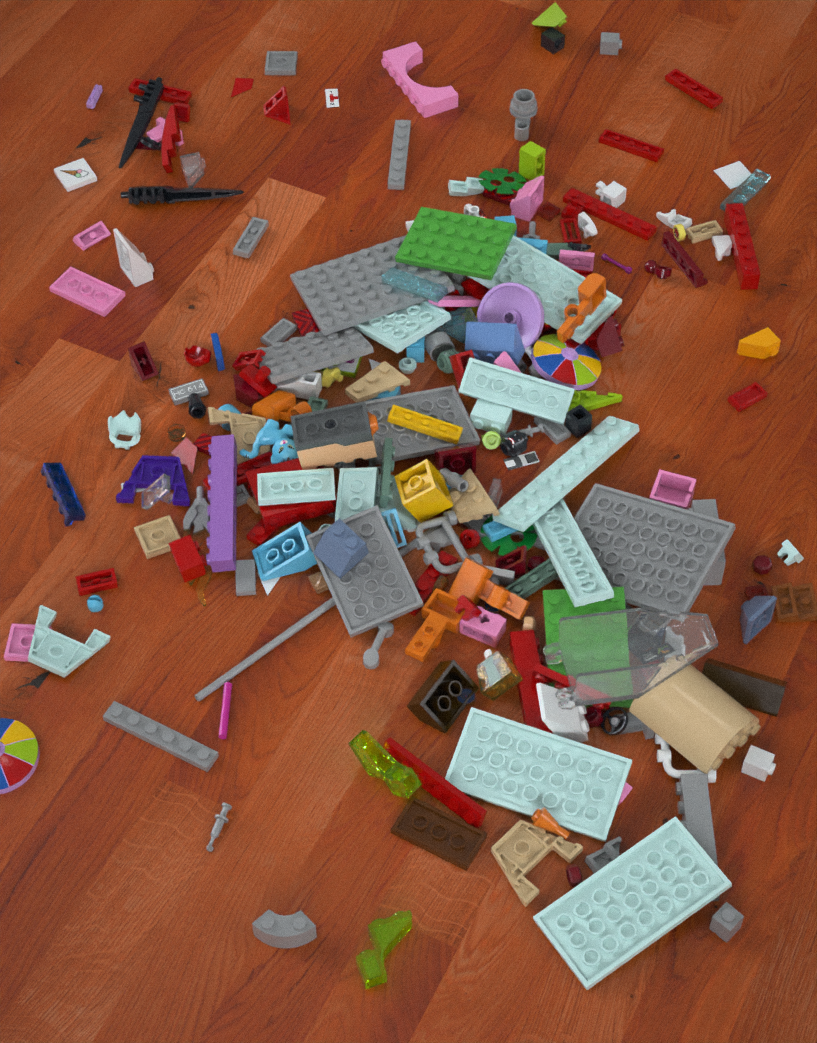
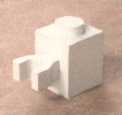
[595,181,627,208]

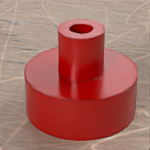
[460,529,480,549]

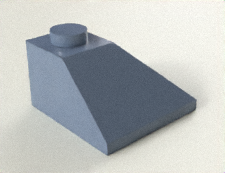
[740,596,777,644]

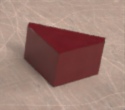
[128,341,159,381]
[495,545,527,578]

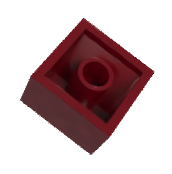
[435,444,476,475]

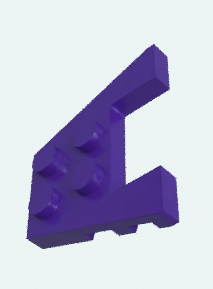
[116,455,190,506]

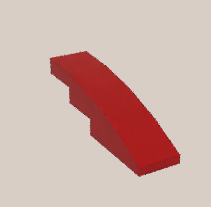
[161,105,182,173]

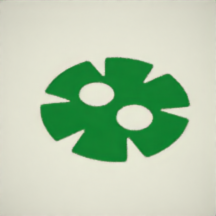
[479,168,526,194]
[480,515,538,556]

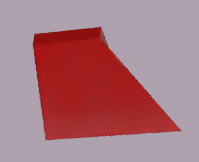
[263,86,291,125]

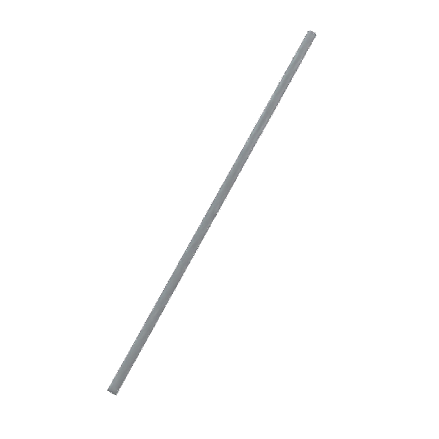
[194,525,443,702]

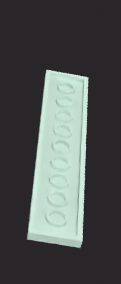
[493,416,640,532]
[518,492,614,607]

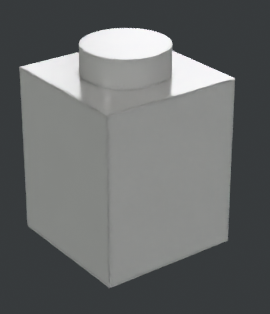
[600,32,622,55]
[709,902,744,943]

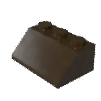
[407,659,479,733]

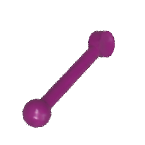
[601,253,632,274]

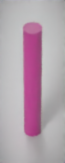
[218,682,232,739]

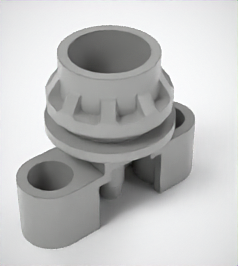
[509,89,538,141]

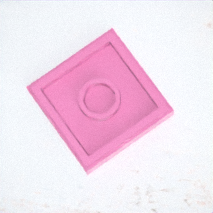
[4,624,52,662]

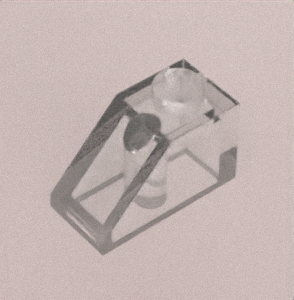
[180,152,206,188]

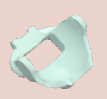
[108,410,141,450]

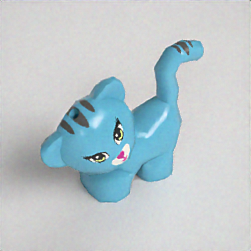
[240,419,298,464]

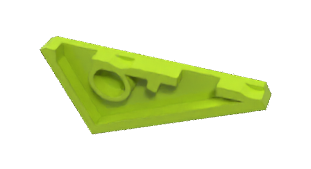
[568,390,623,411]

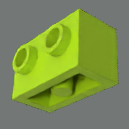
[519,141,546,181]

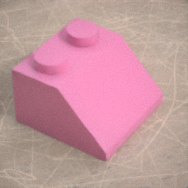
[510,175,544,222]

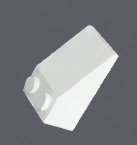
[113,228,154,287]
[536,683,590,743]

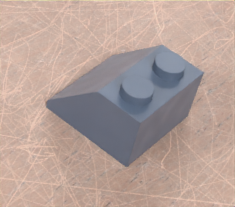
[313,518,369,579]

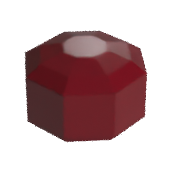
[752,555,773,575]
[528,556,546,572]
[584,706,603,728]
[566,864,582,887]

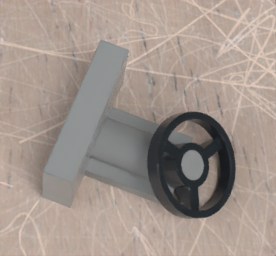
[601,695,655,740]

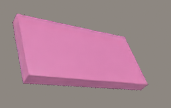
[49,267,126,317]

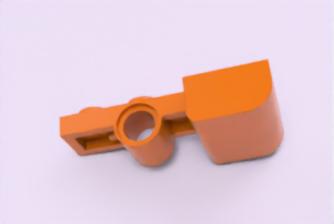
[557,273,607,343]
[252,390,312,422]
[448,557,530,620]
[405,588,465,662]

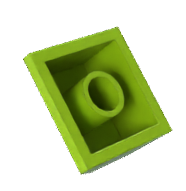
[532,2,568,28]

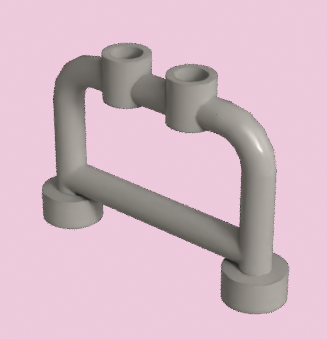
[415,510,483,574]

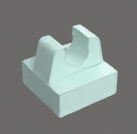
[777,539,804,566]

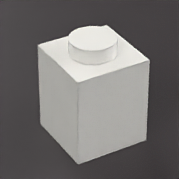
[741,745,776,782]

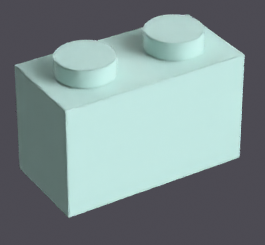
[470,399,512,435]

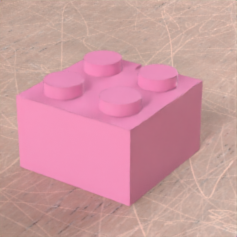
[649,469,696,510]

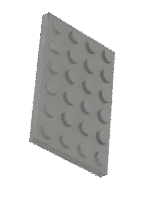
[256,327,374,384]
[365,385,480,465]
[306,505,424,638]

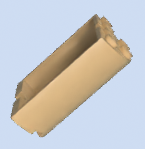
[629,656,761,774]

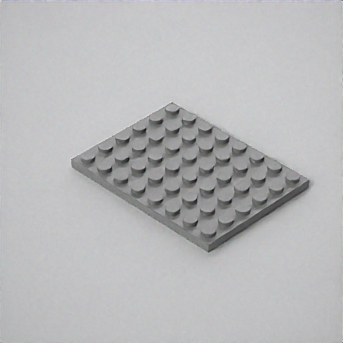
[290,235,455,336]
[555,483,736,621]

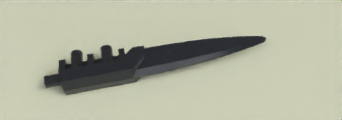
[118,77,164,168]
[121,185,244,205]

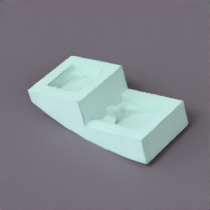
[448,177,484,196]

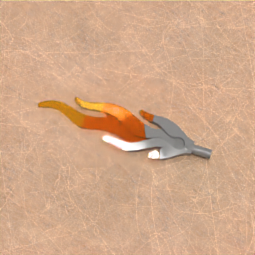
[183,486,212,606]

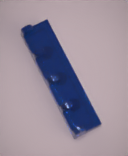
[41,463,86,526]

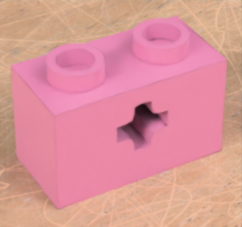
[460,606,506,648]

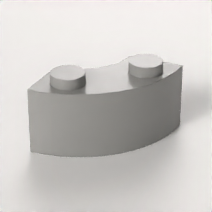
[252,910,317,948]

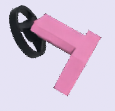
[140,117,184,150]
[559,243,595,271]

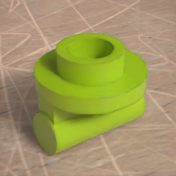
[481,431,501,449]

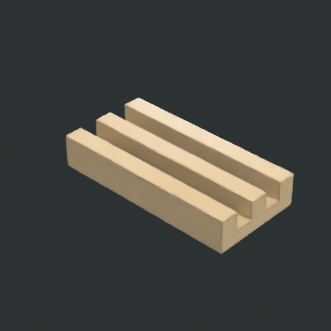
[685,220,723,244]

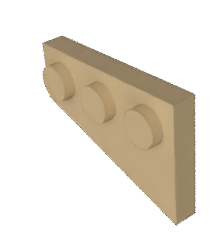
[345,361,410,403]

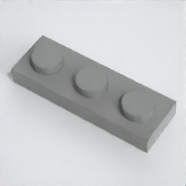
[233,217,269,259]

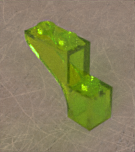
[348,730,422,798]
[356,910,412,989]

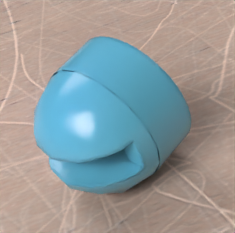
[87,595,104,612]

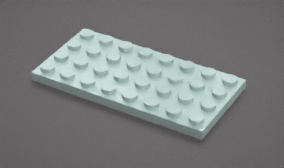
[468,235,622,344]
[445,707,632,842]
[533,816,732,990]

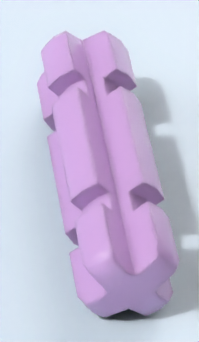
[86,84,103,109]

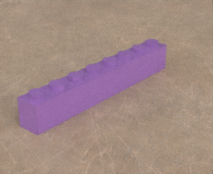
[206,434,237,572]

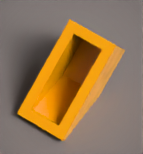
[737,327,781,359]

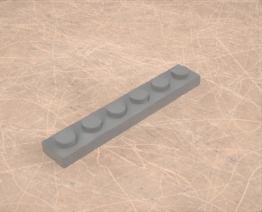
[388,120,411,190]
[103,701,219,772]

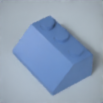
[465,322,525,365]

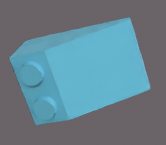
[252,522,317,581]

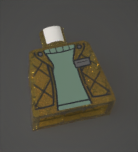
[476,649,523,701]

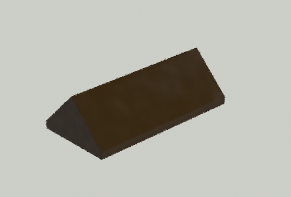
[702,658,787,717]

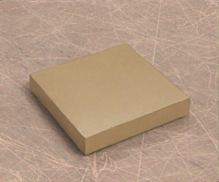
[134,515,181,559]

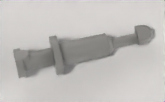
[500,424,544,438]
[206,803,232,852]

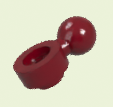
[644,260,672,279]

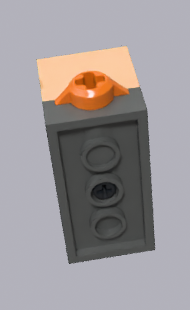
[290,401,379,470]

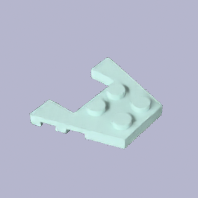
[28,605,111,678]

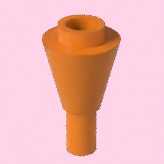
[531,807,570,839]

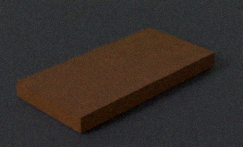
[391,796,487,871]

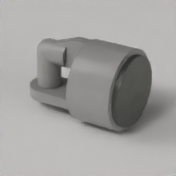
[425,326,455,362]

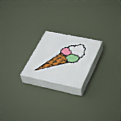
[54,158,97,192]

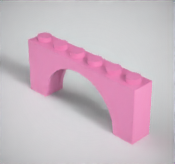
[381,41,458,118]

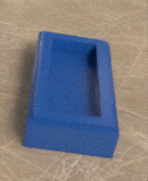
[211,333,225,371]

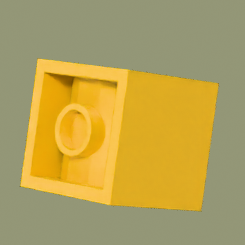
[394,459,453,523]

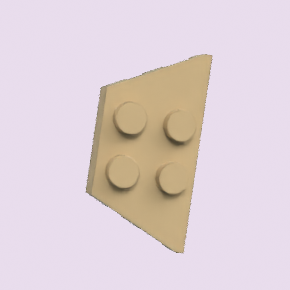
[449,469,500,523]

